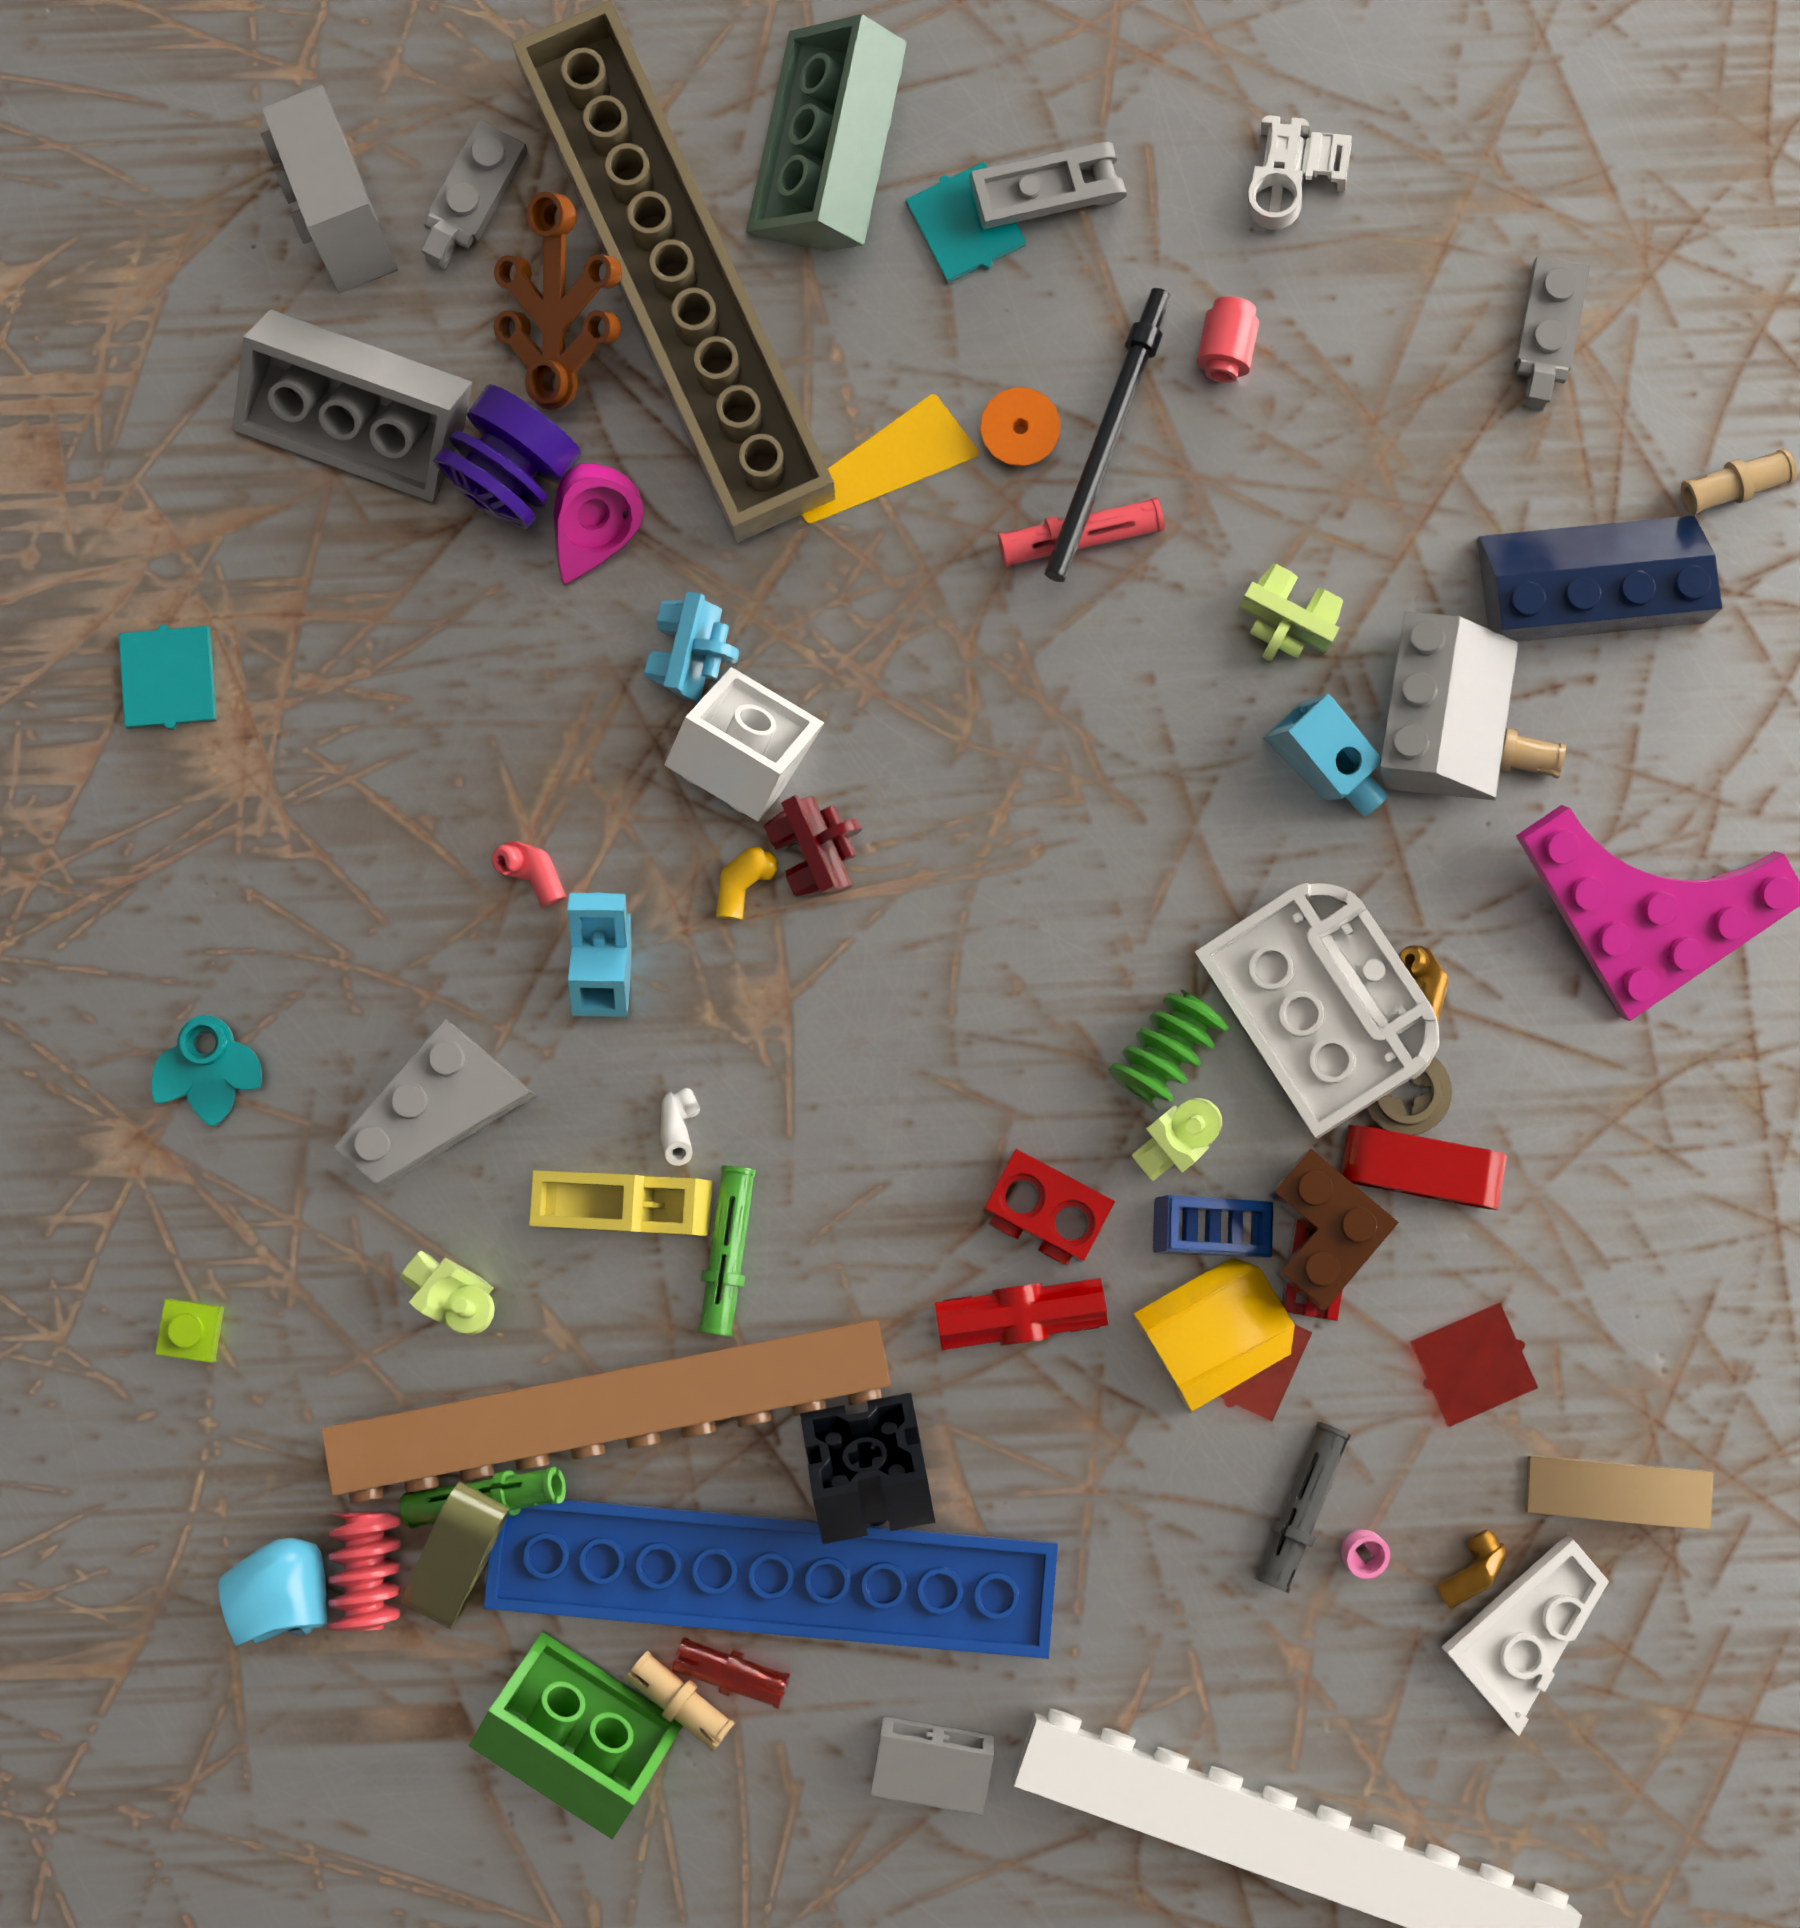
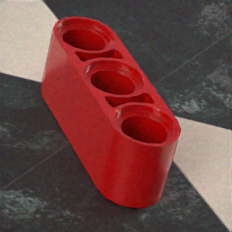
[1340,1125,1508,1210]

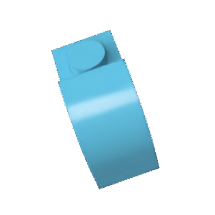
[567,892,631,1017]

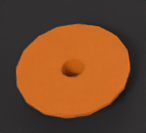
[980,387,1061,466]

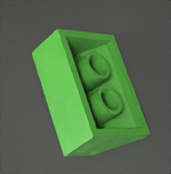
[469,1632,683,1840]

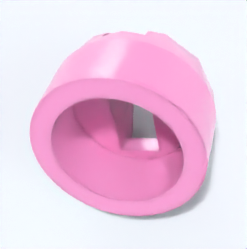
[1340,1529,1390,1579]

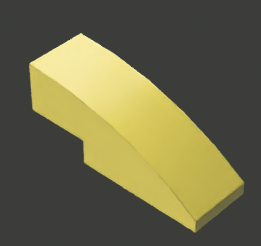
[529,1170,713,1236]

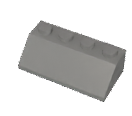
[232,309,472,502]

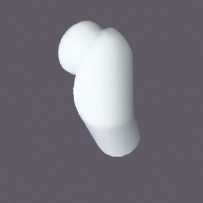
[660,1088,700,1166]

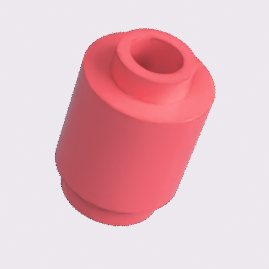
[1196,296,1259,383]

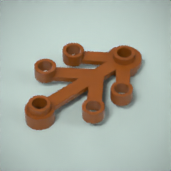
[494,192,622,410]

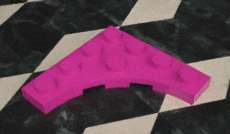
[1516,805,1800,1021]

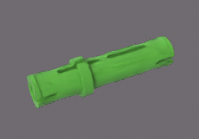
[697,1165,756,1337]
[399,1467,566,1529]

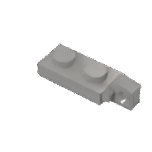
[421,120,528,270]
[1514,256,1590,410]

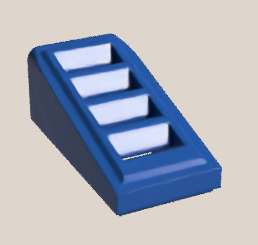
[1153,1195,1273,1258]

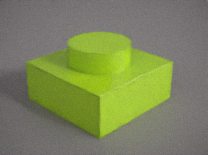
[155,1299,224,1363]

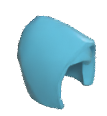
[218,1538,327,1646]

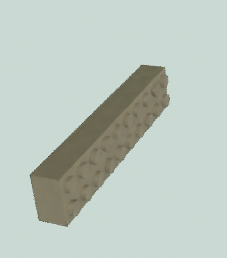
[512,0,835,543]

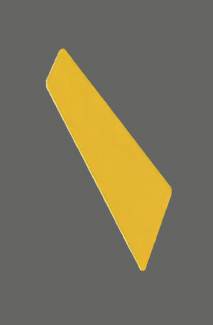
[801,394,979,524]

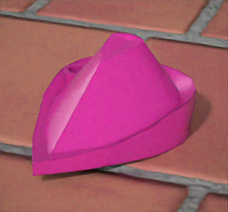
[553,463,644,585]

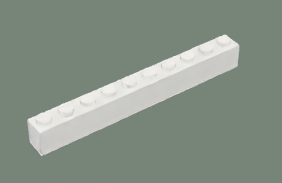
[1012,1709,1582,1928]

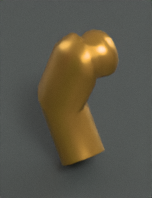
[1399,945,1449,1022]
[1437,1529,1507,1609]

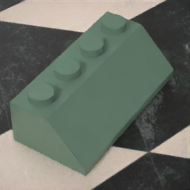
[746,14,907,251]

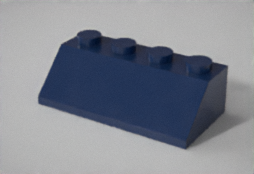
[1477,515,1723,642]

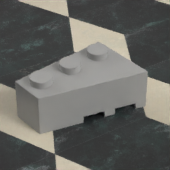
[261,85,398,293]
[333,1019,537,1187]

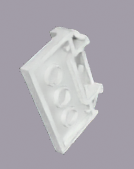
[1195,883,1439,1139]

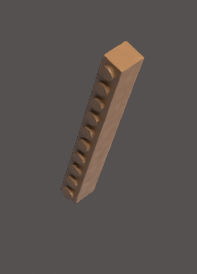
[321,1319,891,1503]

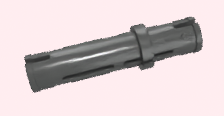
[1255,1421,1352,1594]

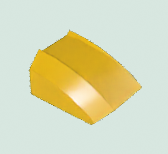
[1132,1258,1295,1414]

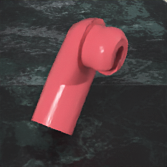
[491,841,566,908]

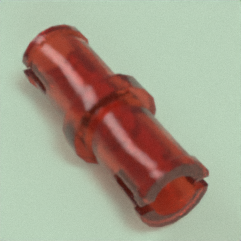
[672,1637,791,1709]

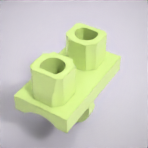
[1239,563,1343,662]
[1132,1098,1223,1181]
[400,1251,495,1336]

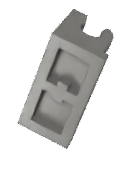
[870,1716,994,1816]

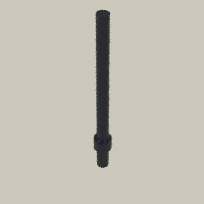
[1044,288,1171,582]

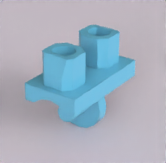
[644,591,740,703]

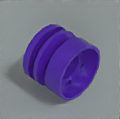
[433,384,581,529]

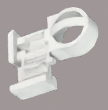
[1248,115,1352,230]

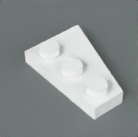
[1441,1535,1609,1737]

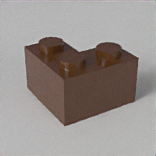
[1269,1149,1399,1311]

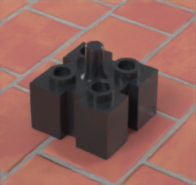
[800,1392,936,1544]

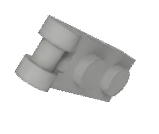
[969,142,1127,230]

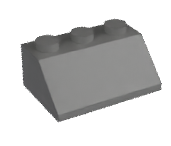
[1380,611,1518,801]

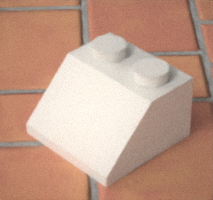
[664,667,824,822]

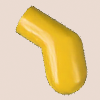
[716,847,778,921]

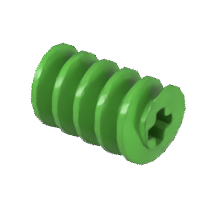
[1109,989,1229,1112]

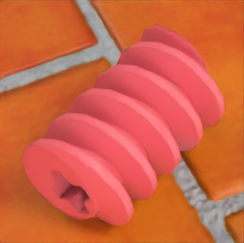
[327,1511,401,1631]

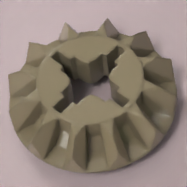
[1367,1057,1452,1135]

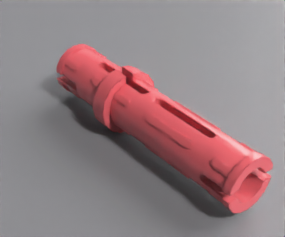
[998,497,1165,567]

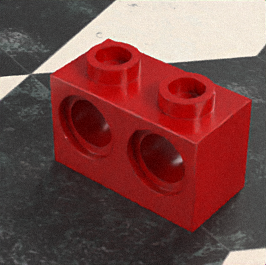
[983,1149,1115,1266]

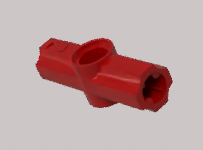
[935,1278,1108,1350]

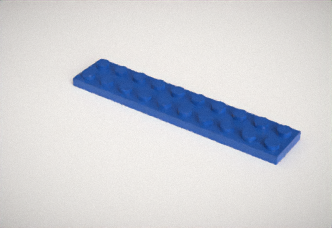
[484,1499,1058,1659]

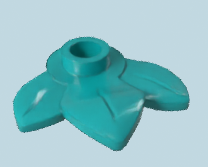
[151,1015,262,1126]

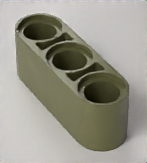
[401,1481,510,1630]

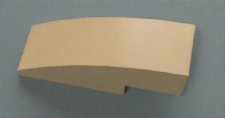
[1525,1456,1713,1530]

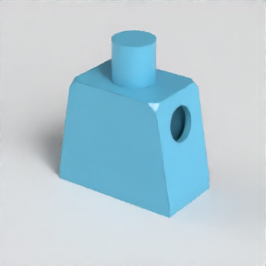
[1263,693,1388,817]

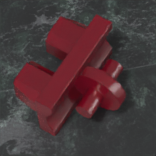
[764,795,862,897]

